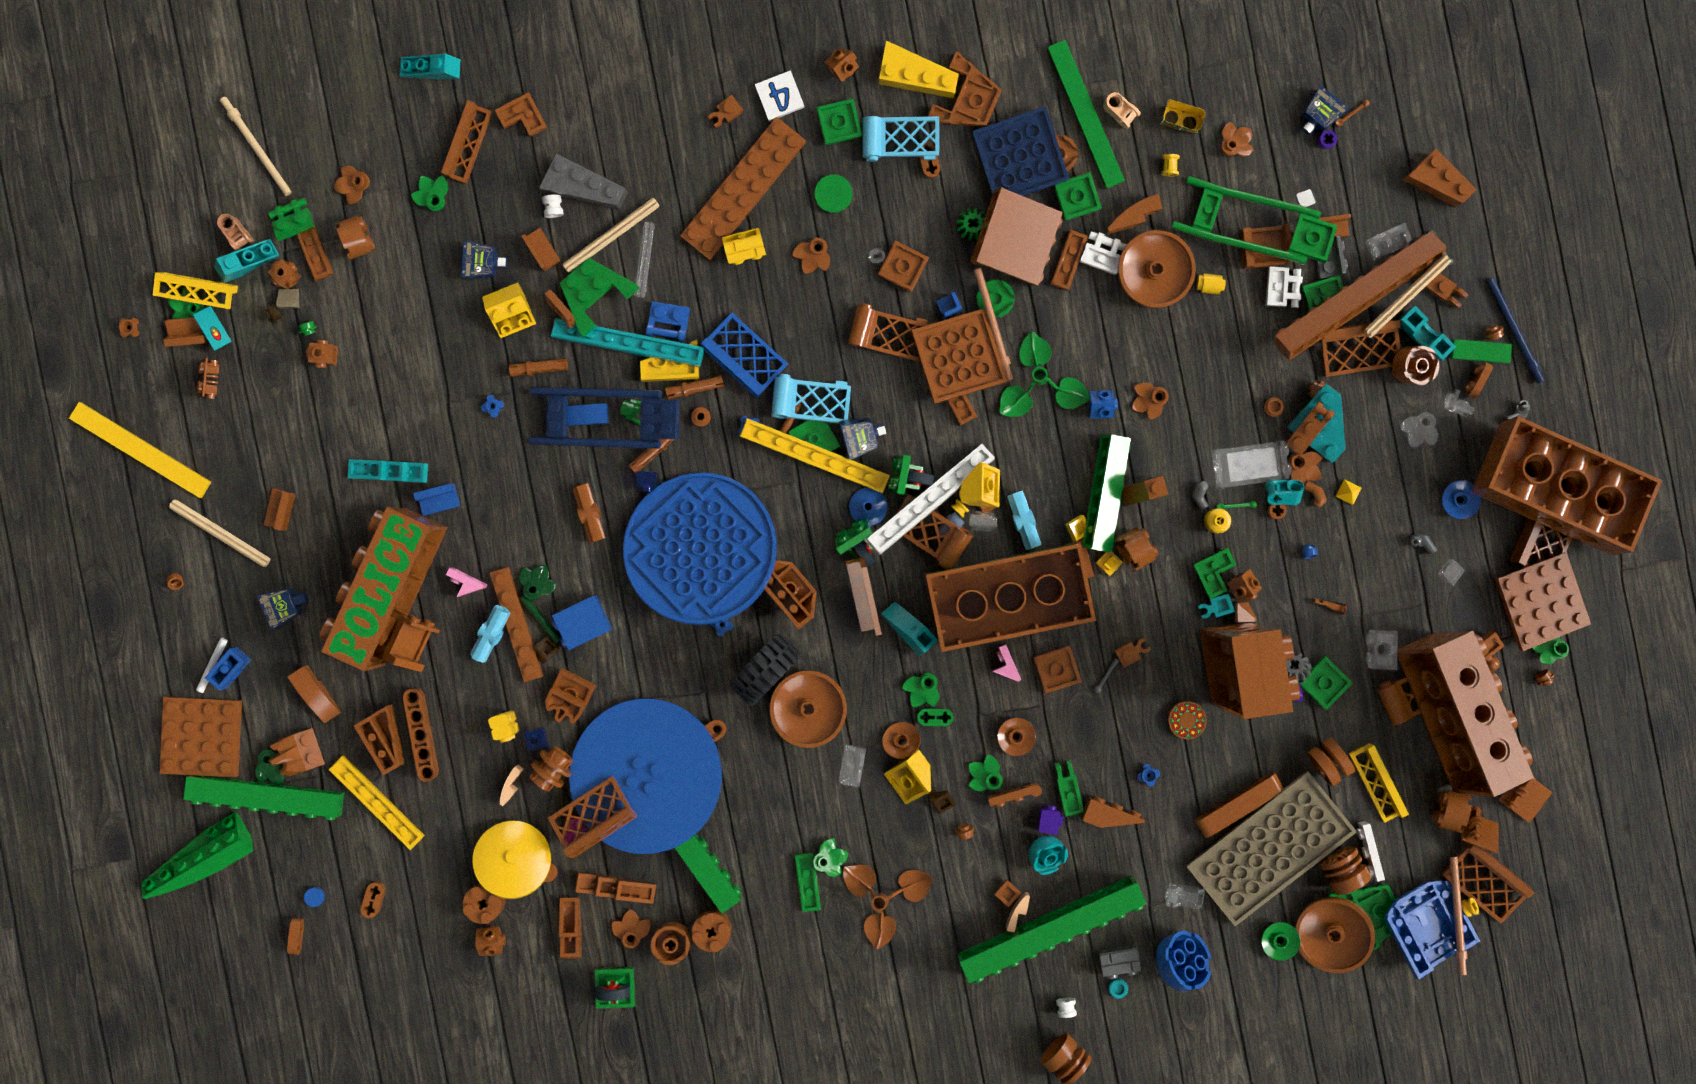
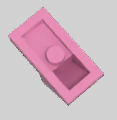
[446,568,488,597]
[991,644,1021,681]

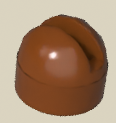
[167,573,184,590]

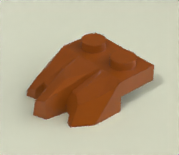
[545,668,596,724]
[268,728,325,776]

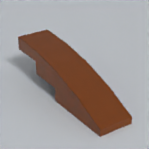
[574,872,656,904]

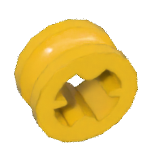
[951,499,969,518]
[1461,898,1479,917]

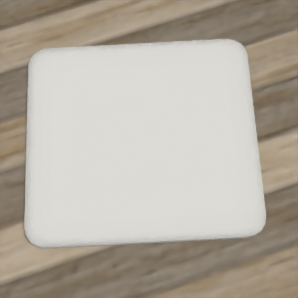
[1297,189,1315,207]

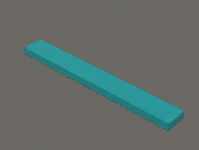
[551,318,705,367]

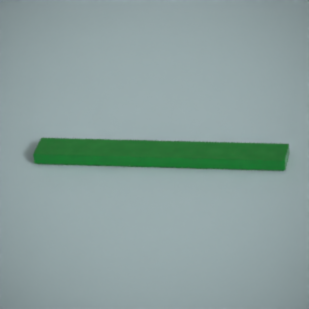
[1047,40,1125,189]

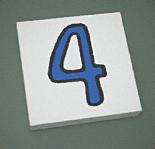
[755,71,805,121]

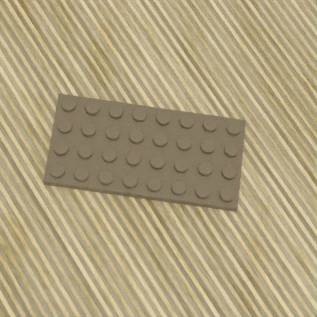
[1186,771,1357,926]

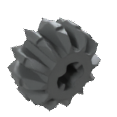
[1286,653,1312,683]

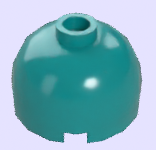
[1028,835,1068,875]

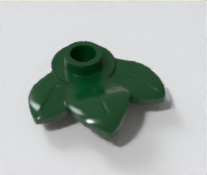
[519,565,557,601]
[255,749,285,784]

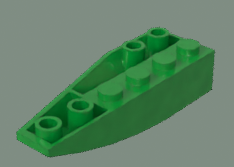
[141,812,253,899]

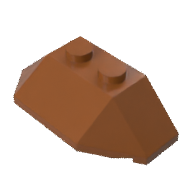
[764,560,817,630]

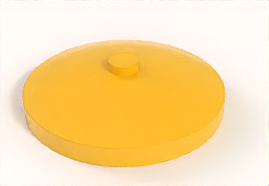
[473,821,551,899]

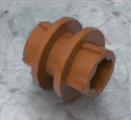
[530,746,573,792]

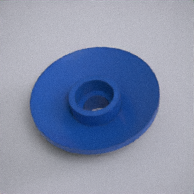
[1442,481,1481,519]
[849,488,887,526]

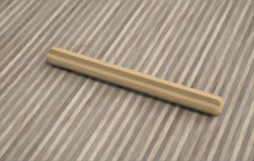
[563,198,659,272]
[1364,255,1451,338]
[169,500,271,567]

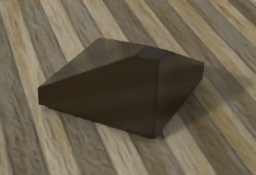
[533,635,560,664]
[928,790,956,814]

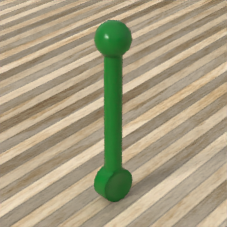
[1216,501,1257,509]

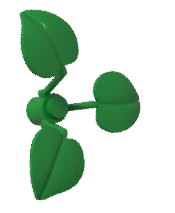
[999,332,1090,417]

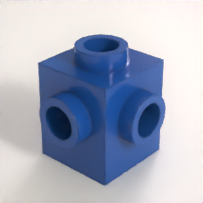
[1088,390,1118,418]

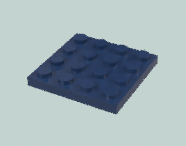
[972,106,1070,196]

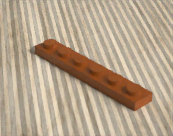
[490,567,544,682]

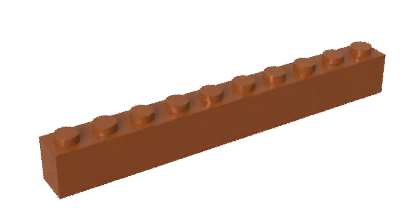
[1274,231,1447,361]

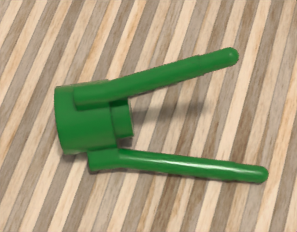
[621,399,641,425]

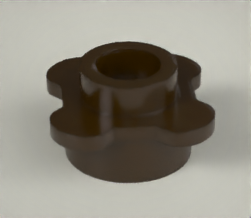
[264,304,281,324]

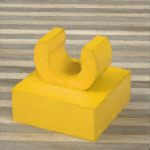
[1095,552,1123,576]

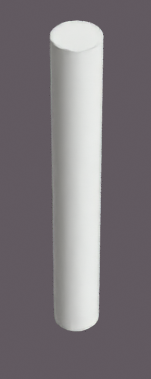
[196,638,228,693]

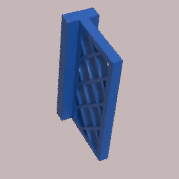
[701,313,788,399]

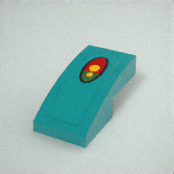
[192,306,232,351]

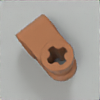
[217,214,254,251]

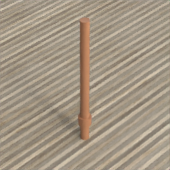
[974,268,1013,381]
[1449,857,1468,975]

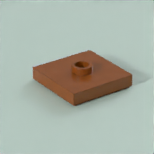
[878,240,929,293]
[1033,645,1082,694]

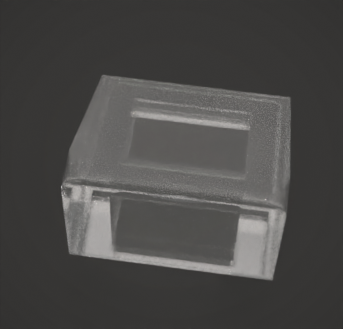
[1438,559,1465,586]

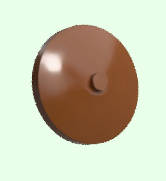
[1118,230,1196,308]
[770,670,847,748]
[1295,897,1375,973]

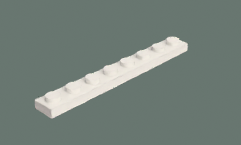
[867,444,995,555]

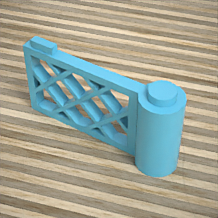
[862,116,939,162]
[771,374,851,423]

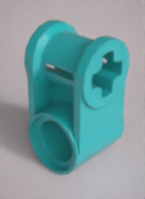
[1265,479,1304,505]

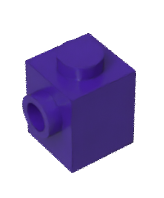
[1037,804,1063,835]

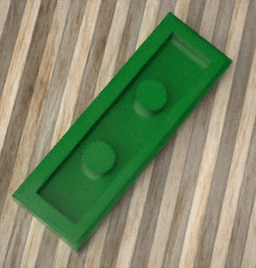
[1451,339,1512,364]
[795,852,821,912]

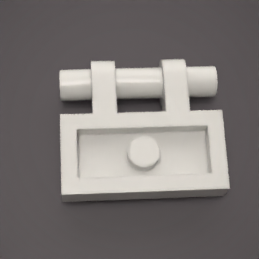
[1080,231,1127,275]
[1266,267,1303,308]

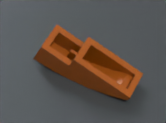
[1105,194,1163,235]
[288,665,342,723]
[559,898,582,959]

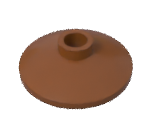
[997,718,1036,756]
[882,722,921,759]

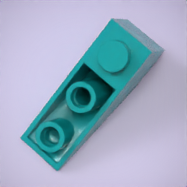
[400,53,461,80]
[214,239,279,283]
[881,602,938,657]

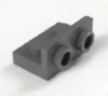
[1316,235,1348,280]

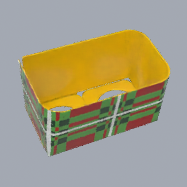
[1160,99,1205,135]

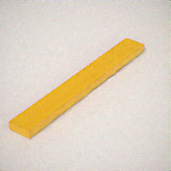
[69,402,211,498]
[740,418,890,493]

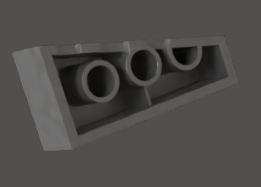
[539,154,628,210]

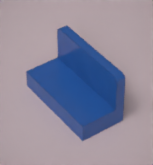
[413,483,460,516]

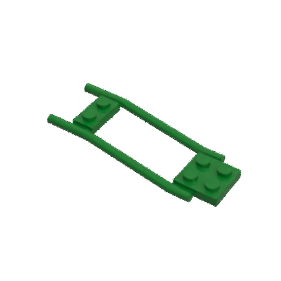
[1172,176,1338,265]

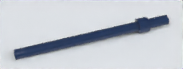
[1487,277,1545,384]

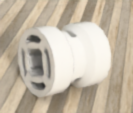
[542,195,564,218]

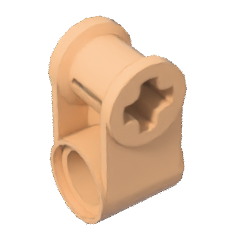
[1103,92,1141,129]

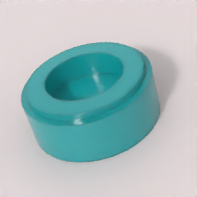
[1108,978,1128,999]

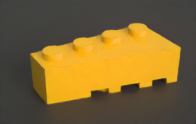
[879,41,959,99]

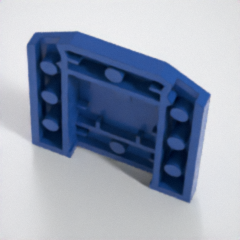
[1384,881,1480,979]

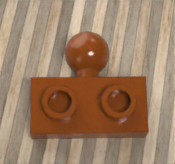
[1482,630,1504,671]

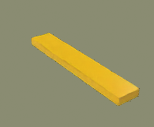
[329,755,425,850]

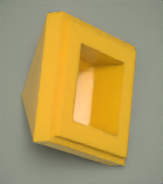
[1335,479,1361,505]

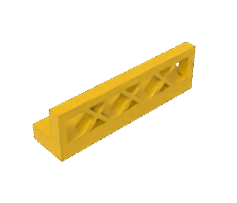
[153,272,238,309]
[1349,744,1409,823]

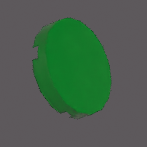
[815,175,852,214]
[976,280,1014,318]

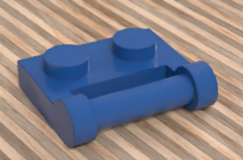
[646,301,690,342]

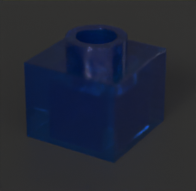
[636,472,658,492]
[523,727,549,752]

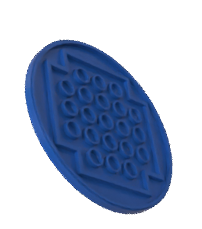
[623,473,777,625]
[569,699,722,854]

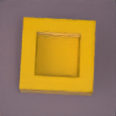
[1066,515,1086,541]

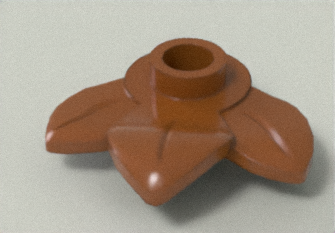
[1221,122,1254,157]
[334,166,370,205]
[793,238,830,274]
[1132,383,1169,420]
[1288,452,1322,486]
[612,909,650,948]

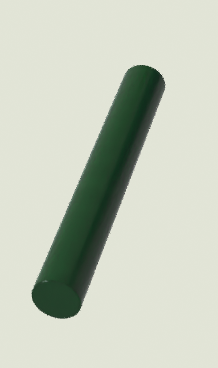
[520,595,560,644]

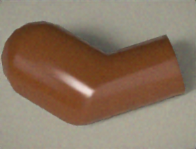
[1304,481,1327,507]

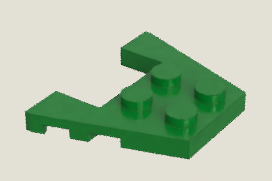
[560,258,640,337]
[1327,884,1395,952]

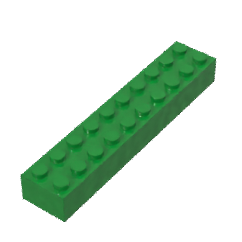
[958,875,1147,984]

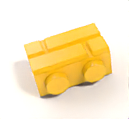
[722,228,766,265]
[488,711,519,743]

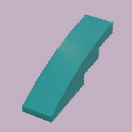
[348,459,428,483]

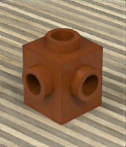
[824,47,859,82]
[268,259,302,289]
[306,340,338,368]
[1227,569,1262,602]
[475,926,506,956]

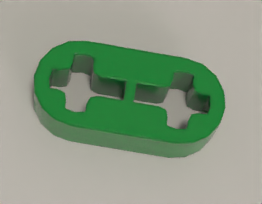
[917,708,954,726]

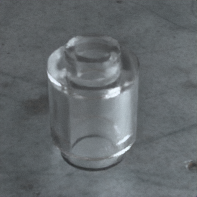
[969,511,997,532]

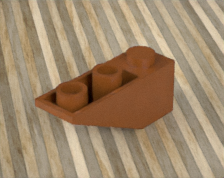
[1081,796,1145,828]

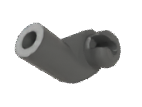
[1505,400,1530,420]
[1192,481,1209,510]
[1410,534,1437,555]

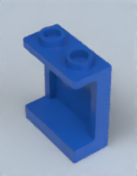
[552,595,613,650]

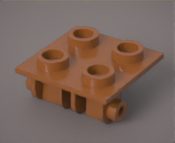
[197,358,220,399]
[1499,777,1553,823]
[1461,806,1499,854]

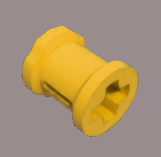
[1161,154,1180,177]

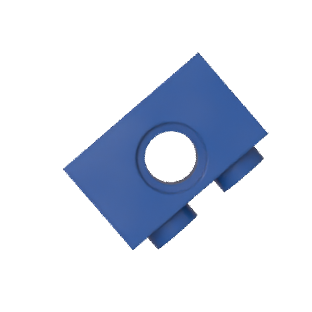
[205,647,252,691]

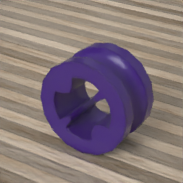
[1318,130,1337,149]

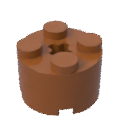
[335,215,376,260]
[1391,346,1439,385]
[1115,527,1159,572]
[1432,790,1472,833]
[463,883,506,924]
[692,909,732,952]
[651,921,692,965]

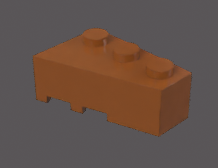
[1402,149,1477,208]
[354,704,405,775]

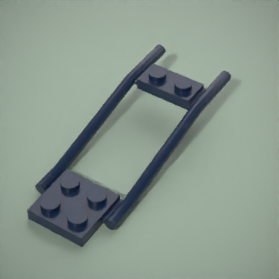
[529,387,680,449]

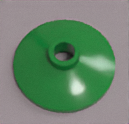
[1261,922,1301,961]

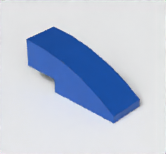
[567,403,609,426]

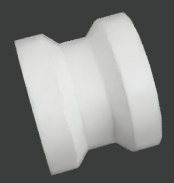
[1056,997,1077,1018]

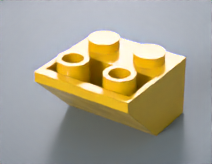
[483,283,536,338]

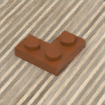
[495,92,547,137]

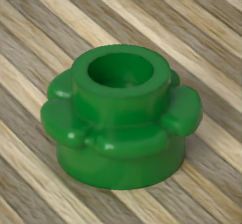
[298,321,317,336]

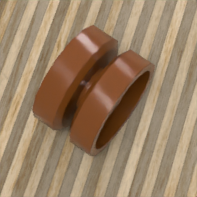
[1307,737,1355,787]

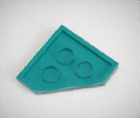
[1287,383,1346,463]

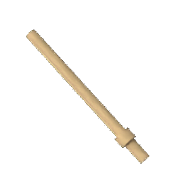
[220,97,292,196]

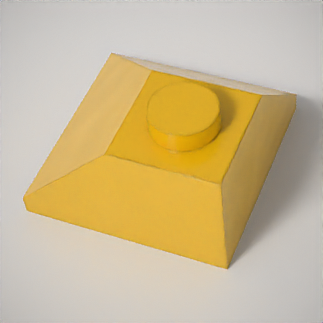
[959,462,1000,508]
[884,750,931,804]

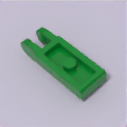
[1055,760,1084,817]

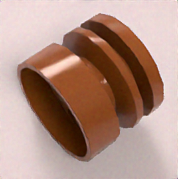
[1319,846,1372,895]
[1040,1033,1092,1084]

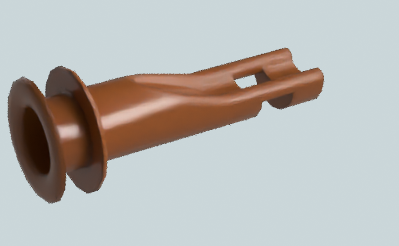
[1313,598,1347,615]

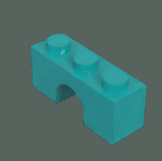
[1397,306,1456,361]

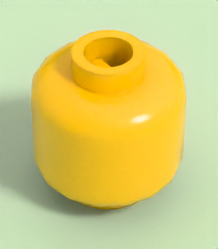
[1204,508,1231,533]

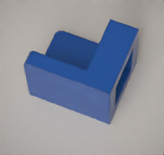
[936,292,962,319]

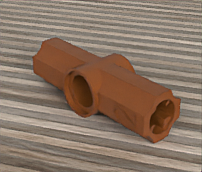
[573,483,606,543]

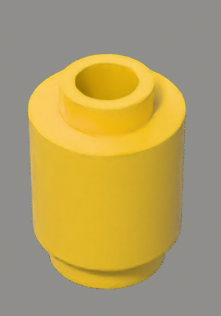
[1196,273,1226,295]

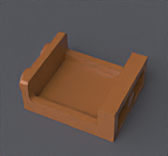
[1239,223,1293,270]
[382,615,440,672]

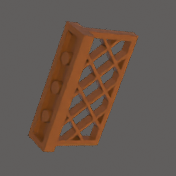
[1321,319,1400,377]
[1510,518,1572,567]
[548,776,638,859]
[1441,842,1535,924]

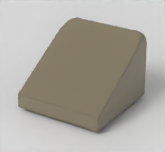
[276,289,299,309]

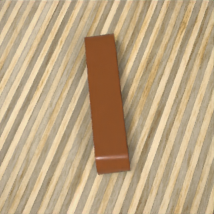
[403,688,439,782]
[1195,772,1284,838]

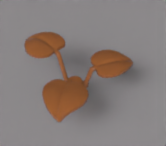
[843,864,933,950]

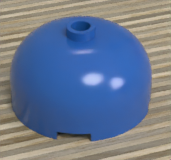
[1155,930,1211,991]

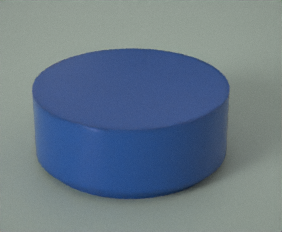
[304,887,325,907]

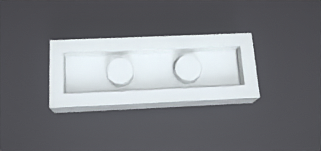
[1357,821,1385,882]

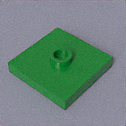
[816,98,862,146]
[1053,172,1102,221]
[788,413,840,465]
[1299,656,1353,710]

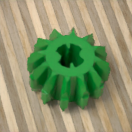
[956,208,985,241]

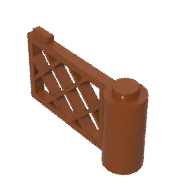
[848,303,930,362]
[896,494,973,569]
[1377,677,1421,725]

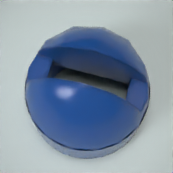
[1301,544,1318,559]

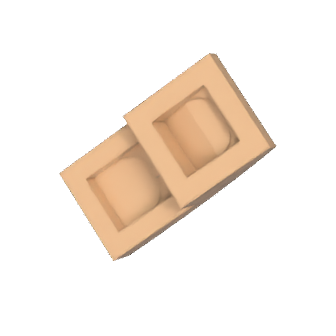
[500,764,524,806]
[1006,892,1030,932]

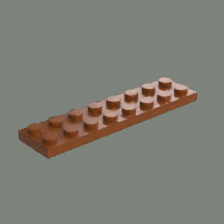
[680,117,806,261]

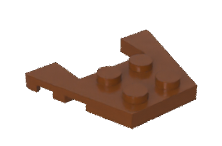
[928,51,1002,127]

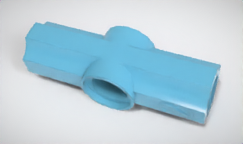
[1007,490,1042,550]
[470,605,511,663]

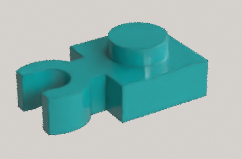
[1198,593,1235,619]

